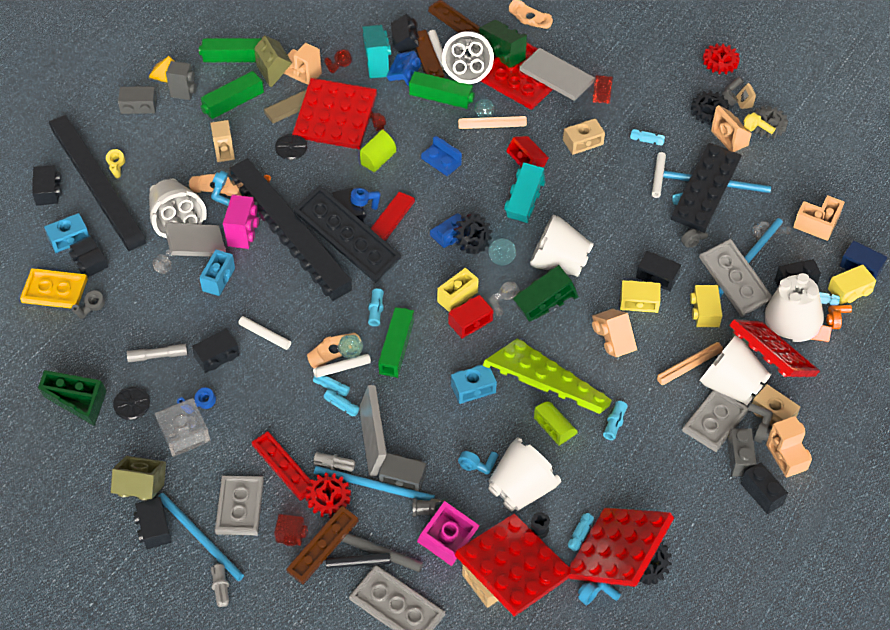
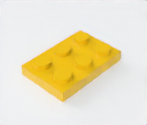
[20,268,88,308]

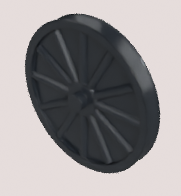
[275,134,307,160]
[113,387,150,420]

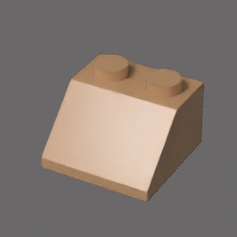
[711,106,752,152]

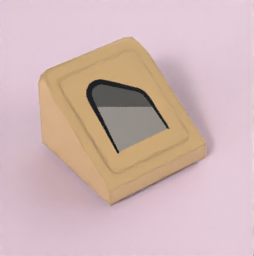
[736,83,756,109]

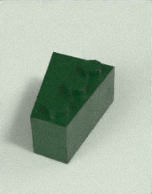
[479,19,527,68]
[513,265,579,322]
[38,370,107,426]

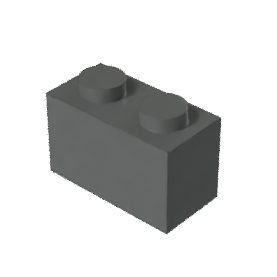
[166,61,197,100]
[118,86,157,114]
[727,428,756,477]
[379,453,426,492]

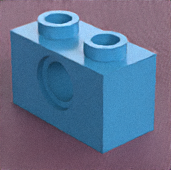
[44,213,89,253]
[199,249,235,296]
[451,365,497,404]

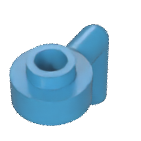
[211,170,230,206]
[458,451,498,474]
[578,582,621,605]

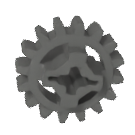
[751,106,788,139]

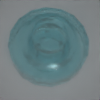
[489,238,516,266]

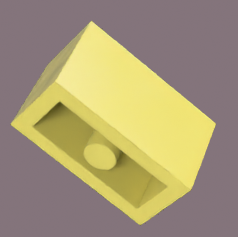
[828,265,876,305]
[437,268,478,312]
[620,280,660,313]
[690,285,722,327]

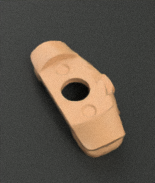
[508,0,553,29]
[189,173,240,196]
[307,333,362,368]

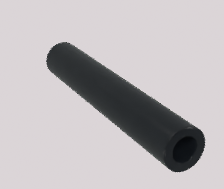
[326,553,391,569]

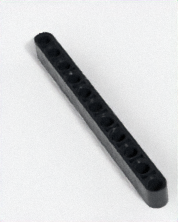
[49,115,146,251]

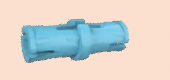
[368,288,384,326]
[603,401,628,440]

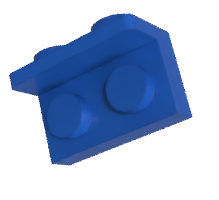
[387,51,421,86]
[421,136,462,176]
[430,213,462,248]

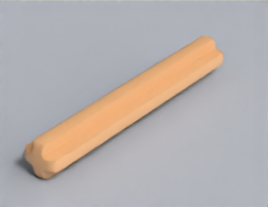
[458,116,527,129]
[657,342,723,385]

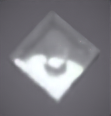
[155,398,211,457]

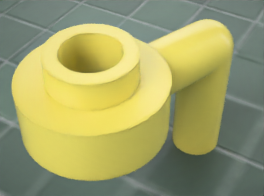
[744,112,776,134]
[106,149,125,178]

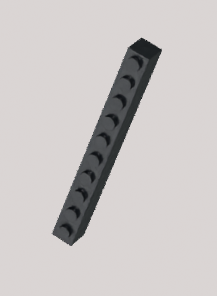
[229,158,352,301]

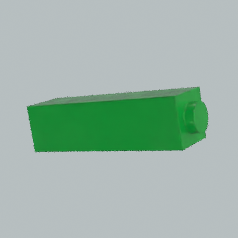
[199,38,262,62]
[201,71,264,119]
[409,71,475,109]
[378,307,414,378]

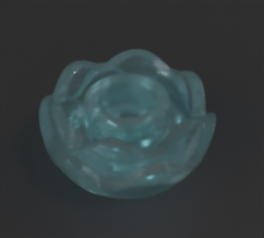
[474,99,496,118]
[338,335,363,359]

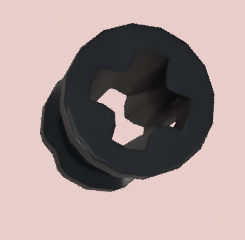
[530,512,550,539]

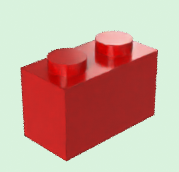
[506,136,549,168]
[448,295,493,339]

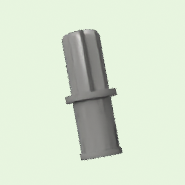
[314,452,355,471]
[211,564,229,607]

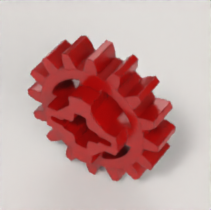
[703,44,740,75]
[305,473,351,518]

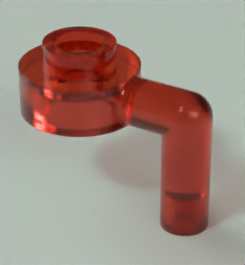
[324,49,352,74]
[370,111,386,131]

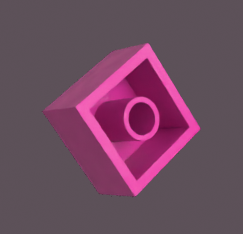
[223,195,259,249]
[417,501,479,566]

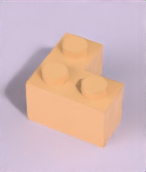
[284,43,322,85]
[793,195,845,241]
[592,309,637,357]
[766,416,812,478]

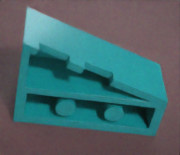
[362,25,391,79]
[504,162,546,223]

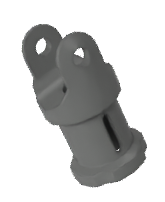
[413,498,450,517]

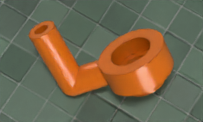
[827,305,852,329]

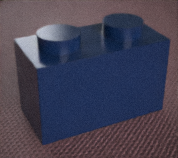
[840,240,888,280]

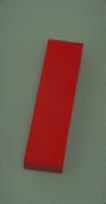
[371,191,415,241]
[251,431,311,501]

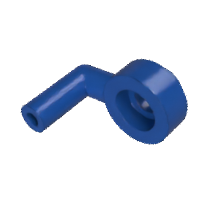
[350,188,381,210]
[177,388,216,412]

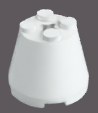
[442,31,494,84]
[149,178,206,238]
[530,214,594,277]
[765,273,824,342]
[699,335,772,406]
[488,438,561,512]

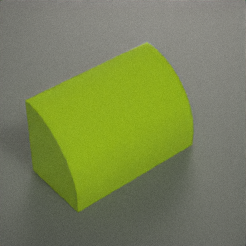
[360,130,396,173]
[534,402,578,446]

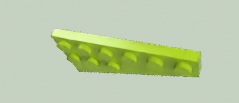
[483,338,612,414]

